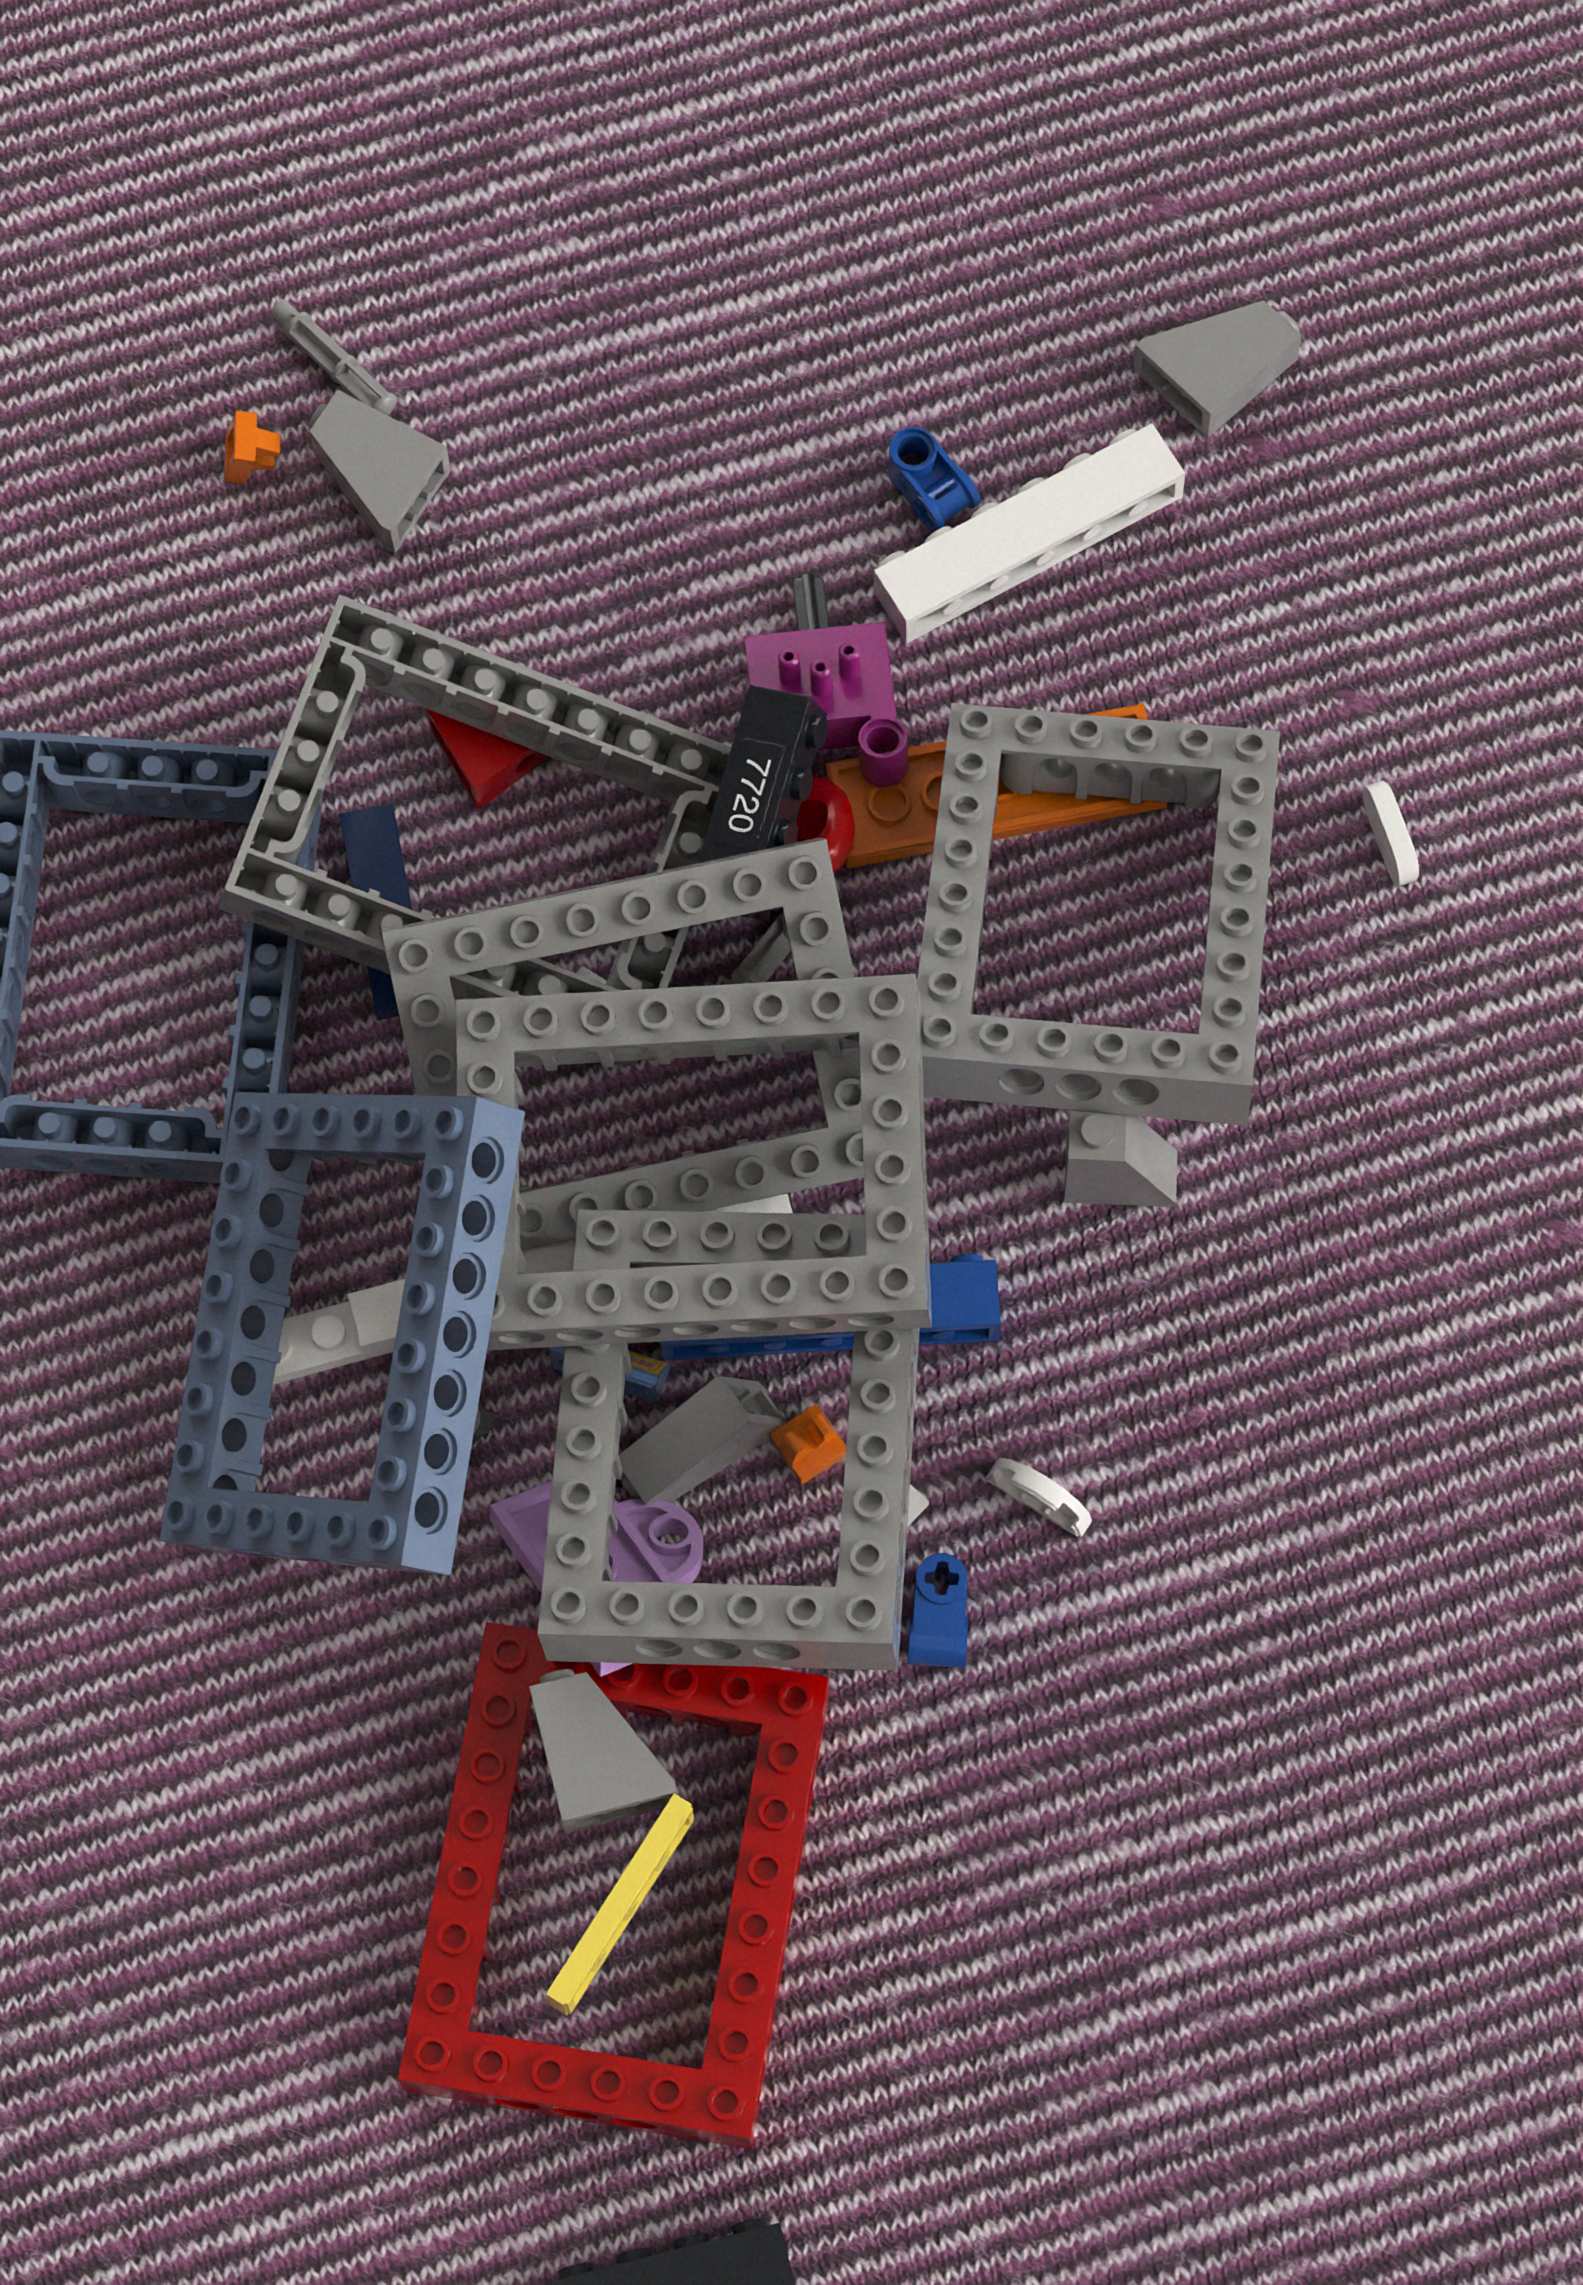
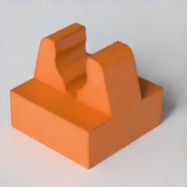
[224,410,281,484]
[769,1403,846,1485]

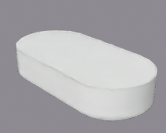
[1362,781,1419,887]

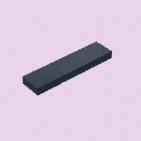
[339,804,413,1020]

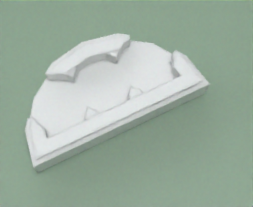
[985,1458,1092,1537]

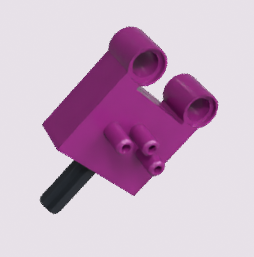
[744,572,908,787]

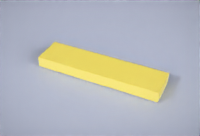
[546,1793,694,2016]

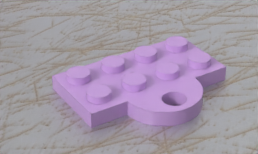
[490,1481,704,1677]

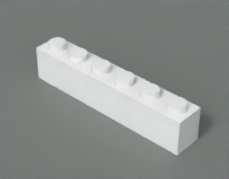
[874,423,1185,644]

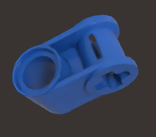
[888,427,981,532]
[907,1553,968,1668]

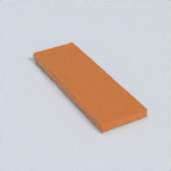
[825,703,1167,868]

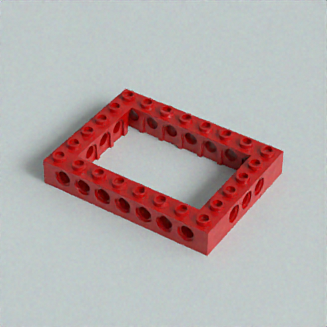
[398,1622,830,2149]

